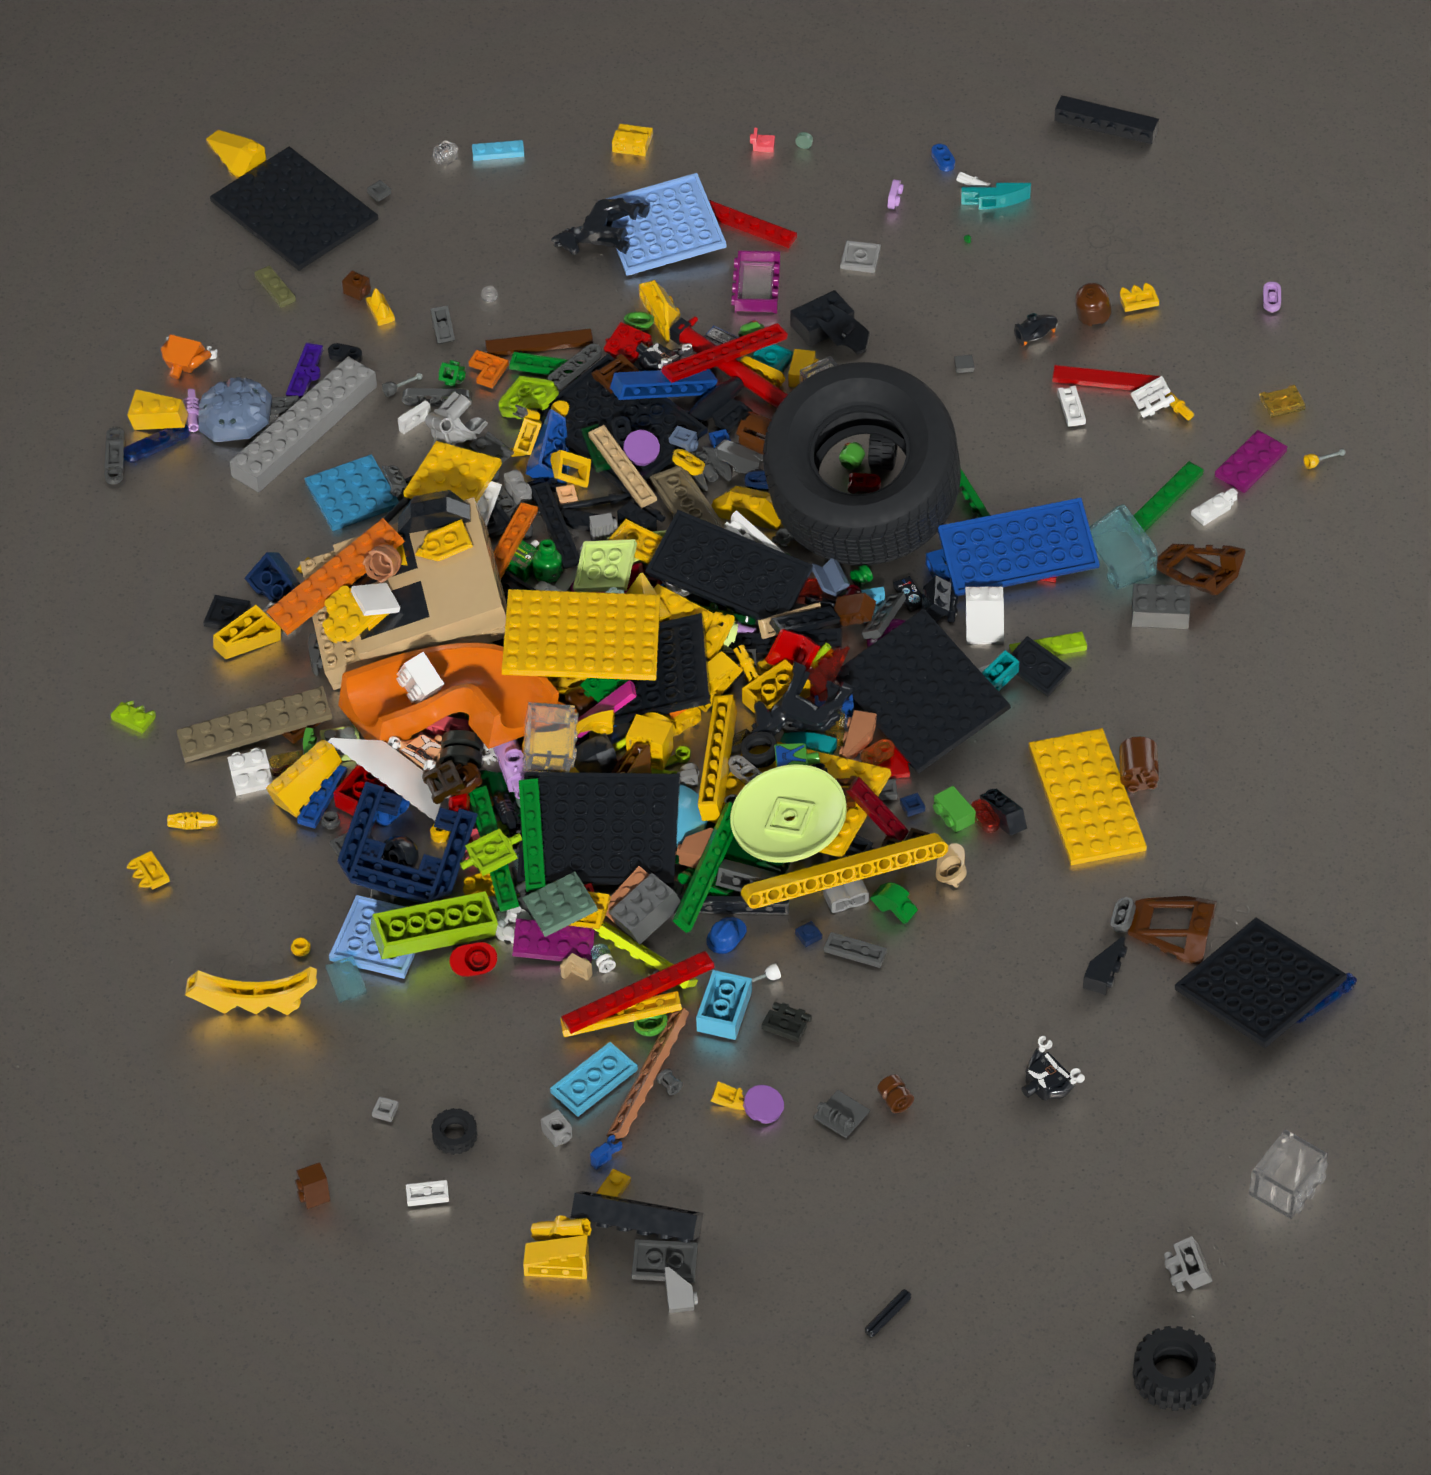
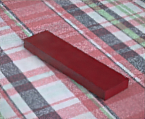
[846,777,909,841]

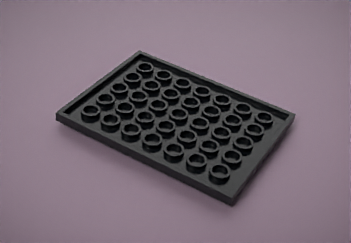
[210,146,378,271]
[537,354,708,493]
[832,608,1011,774]
[517,772,680,886]

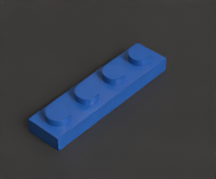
[297,765,347,829]

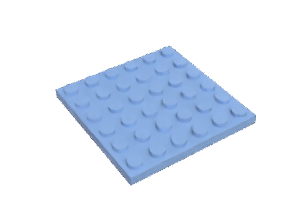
[599,173,727,276]

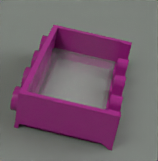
[731,250,780,314]

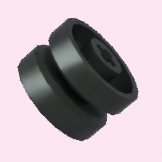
[440,730,483,769]

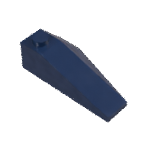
[244,552,300,603]

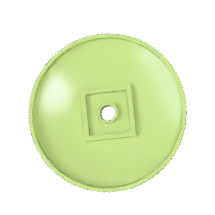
[730,764,847,863]

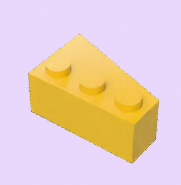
[127,389,188,430]
[523,1235,589,1279]

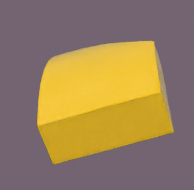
[711,1081,744,1110]

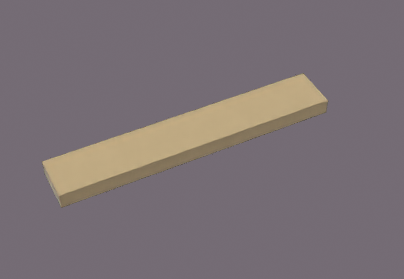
[588,425,657,508]

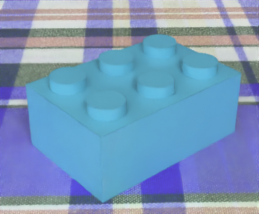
[696,970,752,1040]

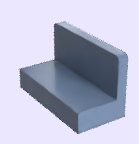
[812,558,850,597]

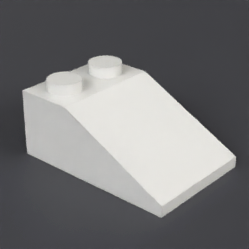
[965,587,1004,644]

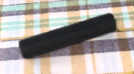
[864,1289,911,1337]

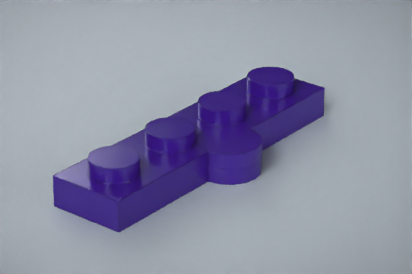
[286,343,324,400]

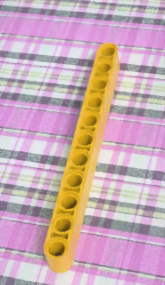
[741,833,948,909]

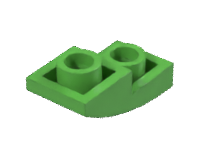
[303,727,317,754]

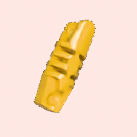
[167,812,218,830]

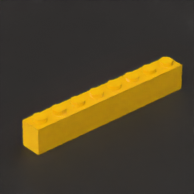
[698,695,737,821]

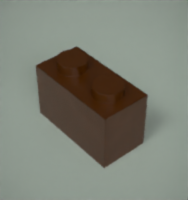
[834,593,877,626]
[295,1162,330,1209]

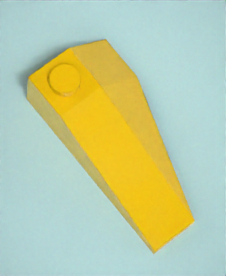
[206,130,266,178]

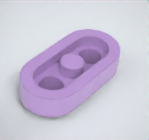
[888,179,904,209]
[1263,282,1281,312]

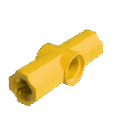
[531,1215,592,1241]

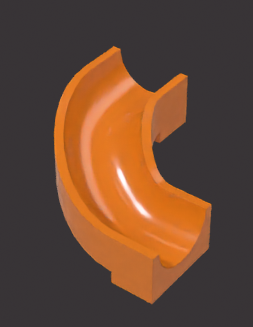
[338,643,559,749]

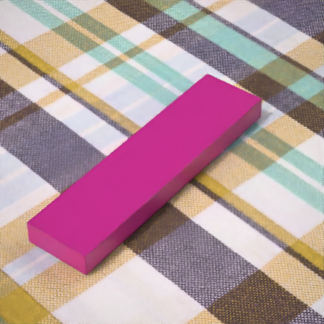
[573,680,637,738]

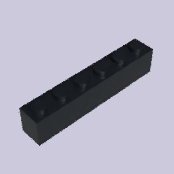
[1054,95,1159,144]

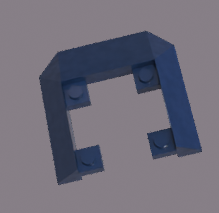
[337,782,478,904]

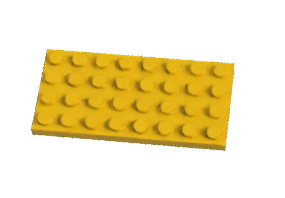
[1028,728,1147,865]

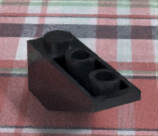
[980,788,1027,836]
[1083,937,1128,995]

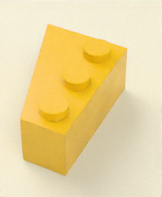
[213,605,281,659]
[698,651,743,713]

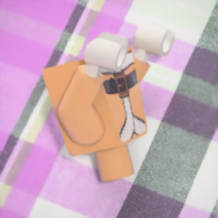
[387,735,442,772]

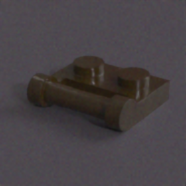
[422,760,465,804]

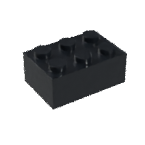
[790,290,854,347]

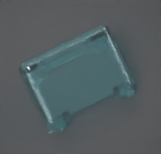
[1089,504,1158,590]

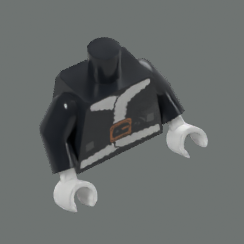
[636,343,693,371]
[1021,1036,1085,1100]

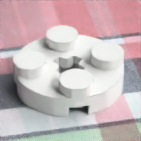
[495,907,532,943]

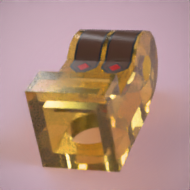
[269,750,304,777]

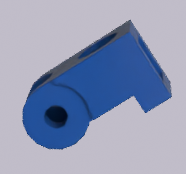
[925,549,950,582]

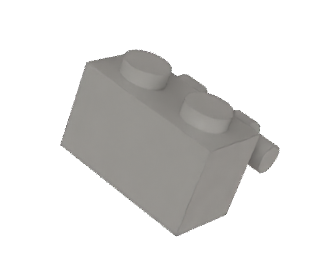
[1164,1236,1213,1292]

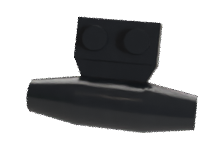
[688,376,753,434]

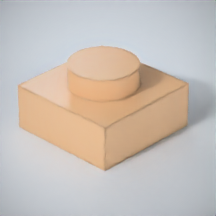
[556,484,578,504]

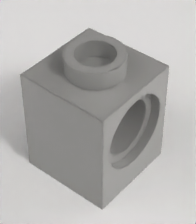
[541,1110,572,1147]

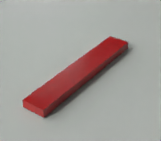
[1052,365,1161,391]

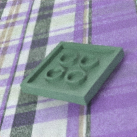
[522,872,598,937]

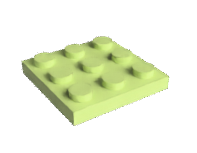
[573,539,637,592]

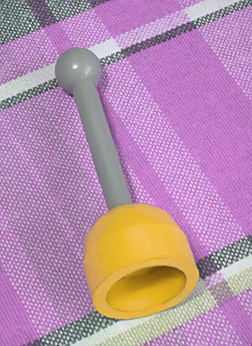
[1303,449,1346,469]

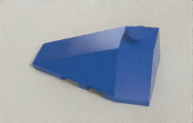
[525,409,570,484]

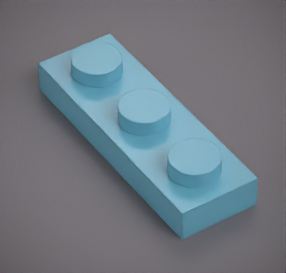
[472,140,524,161]

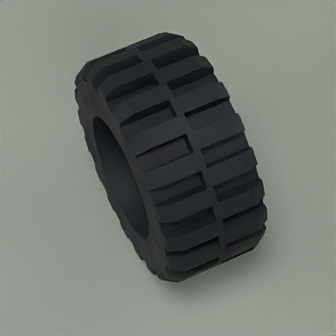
[1133,1326,1216,1411]

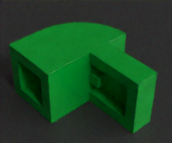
[870,882,918,924]

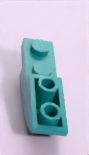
[961,183,1031,210]

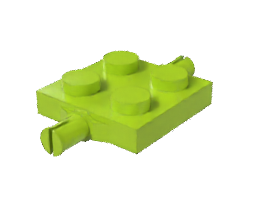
[460,828,522,876]

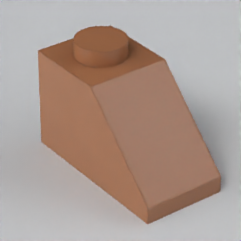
[676,828,714,868]

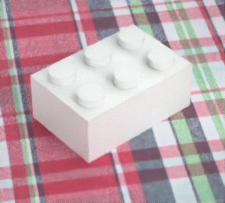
[396,652,444,704]

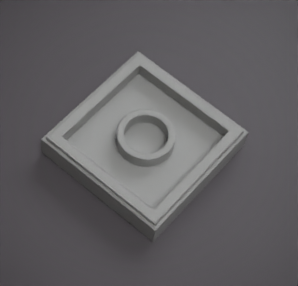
[840,240,881,273]

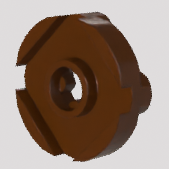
[451,763,482,796]

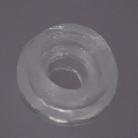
[481,286,498,302]

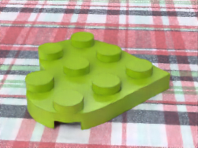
[498,376,559,419]

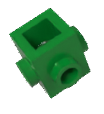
[438,360,466,387]

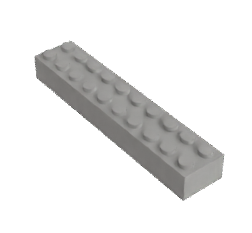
[229,356,377,493]

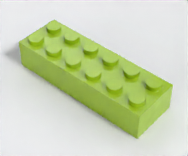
[370,891,498,960]

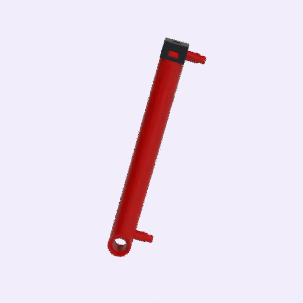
[670,316,788,409]

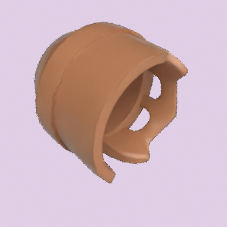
[362,544,401,583]

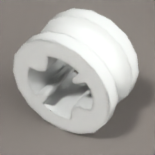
[596,954,616,973]

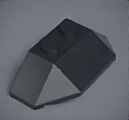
[398,490,471,535]

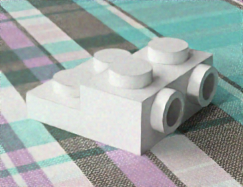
[227,748,273,796]

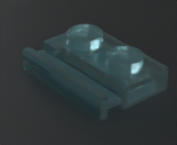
[325,956,367,1003]

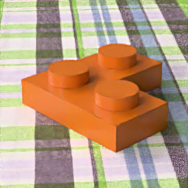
[469,350,509,389]

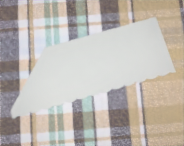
[328,738,453,821]

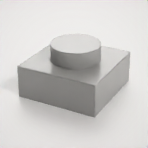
[677,768,698,788]
[372,1096,399,1122]

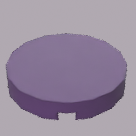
[623,430,660,466]
[743,1085,784,1124]

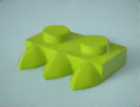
[111,701,156,734]

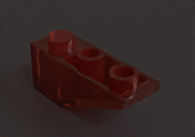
[806,645,850,699]

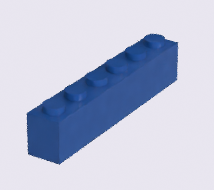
[610,369,718,400]

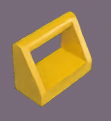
[550,450,591,488]

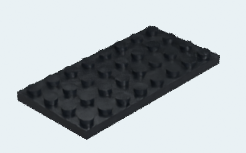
[645,510,813,621]

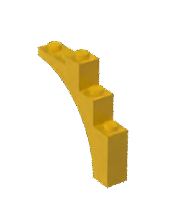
[185,966,317,1015]

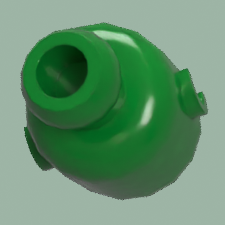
[532,539,563,584]

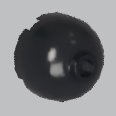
[382,835,419,868]

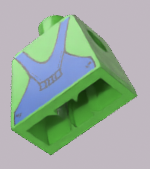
[774,743,820,767]

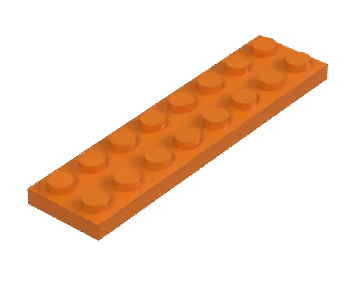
[266,518,405,636]

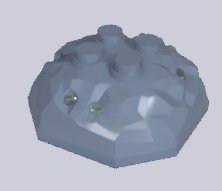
[198,377,272,442]

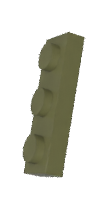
[254,265,296,308]

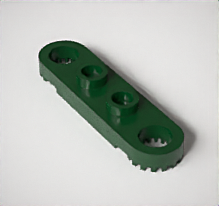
[689,600,756,625]

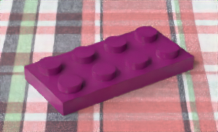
[1215,430,1288,493]
[512,918,595,963]

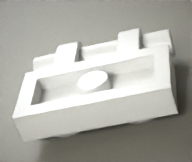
[1131,376,1175,418]

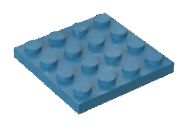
[304,454,399,532]

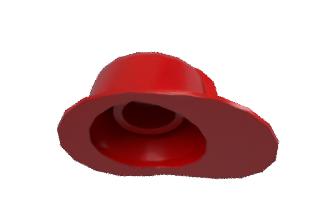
[450,942,497,977]

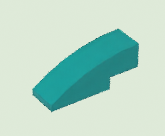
[779,732,837,755]

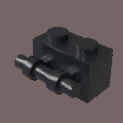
[617,501,666,532]
[921,576,958,623]

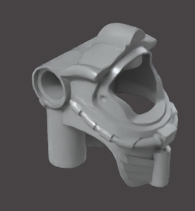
[425,391,488,446]

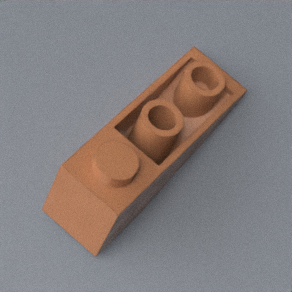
[839,710,877,760]

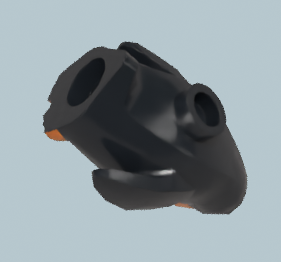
[1014,313,1058,346]

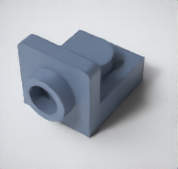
[669,426,699,454]

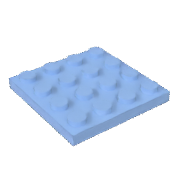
[329,895,415,979]

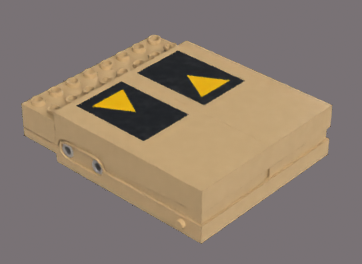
[300,497,507,690]

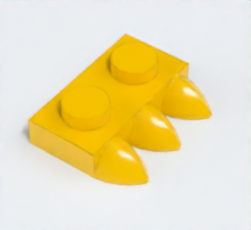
[1120,283,1159,312]
[127,851,170,890]

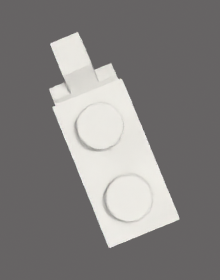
[1191,488,1238,526]

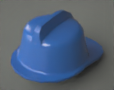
[706,917,747,954]

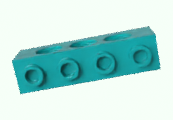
[982,650,1020,691]

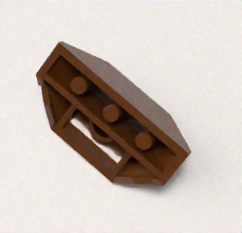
[611,743,652,774]

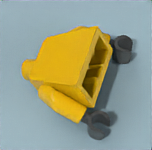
[498,405,542,460]

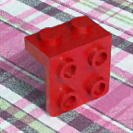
[604,322,653,363]
[765,629,820,672]

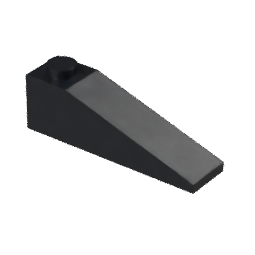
[535,733,618,773]

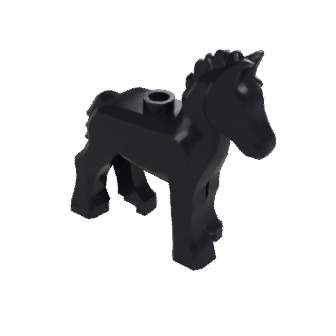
[551,198,649,255]
[751,662,855,736]

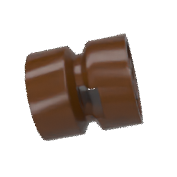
[877,1074,914,1113]

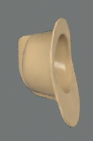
[936,843,967,888]

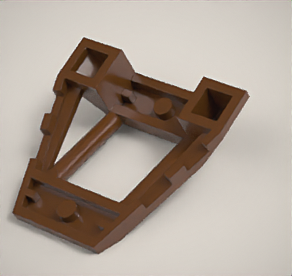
[1152,544,1246,595]
[1128,896,1217,965]

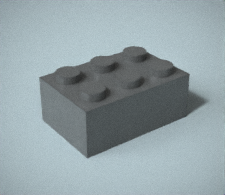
[1132,584,1190,629]
[608,873,681,945]

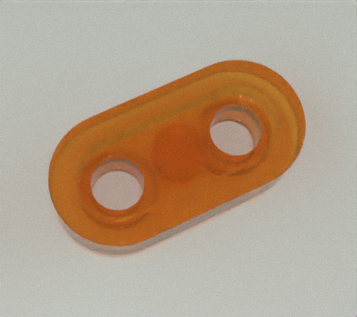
[860,739,894,766]

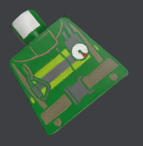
[506,540,539,582]

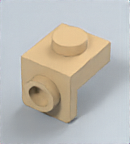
[560,953,592,980]

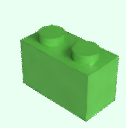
[933,786,976,833]

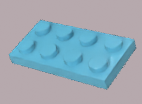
[550,1042,638,1117]

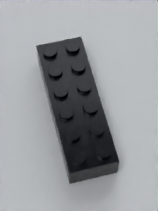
[570,1191,704,1243]

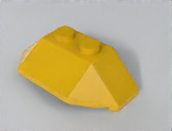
[639,280,680,343]
[711,486,781,530]

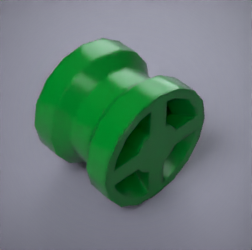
[850,564,873,588]

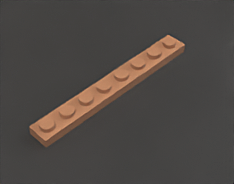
[606,1008,689,1140]

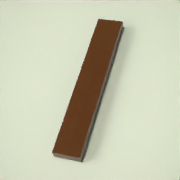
[485,329,593,356]

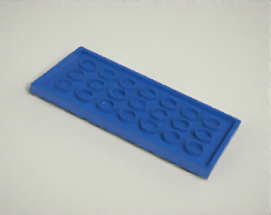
[938,498,1100,596]

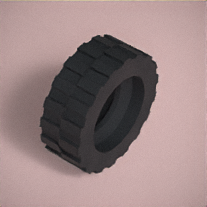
[431,1108,478,1155]

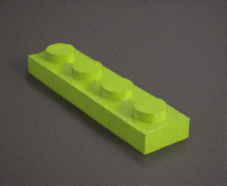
[1009,632,1087,656]

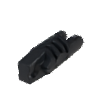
[492,794,519,832]

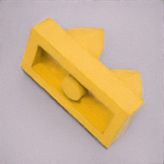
[366,288,395,326]

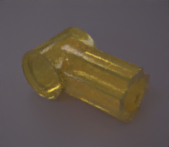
[825,711,845,747]

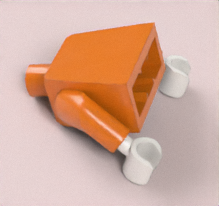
[161,334,217,379]

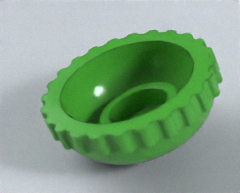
[623,311,654,331]
[634,1014,668,1037]

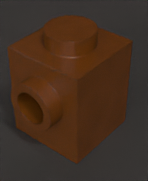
[342,271,371,301]

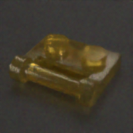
[1259,385,1306,418]

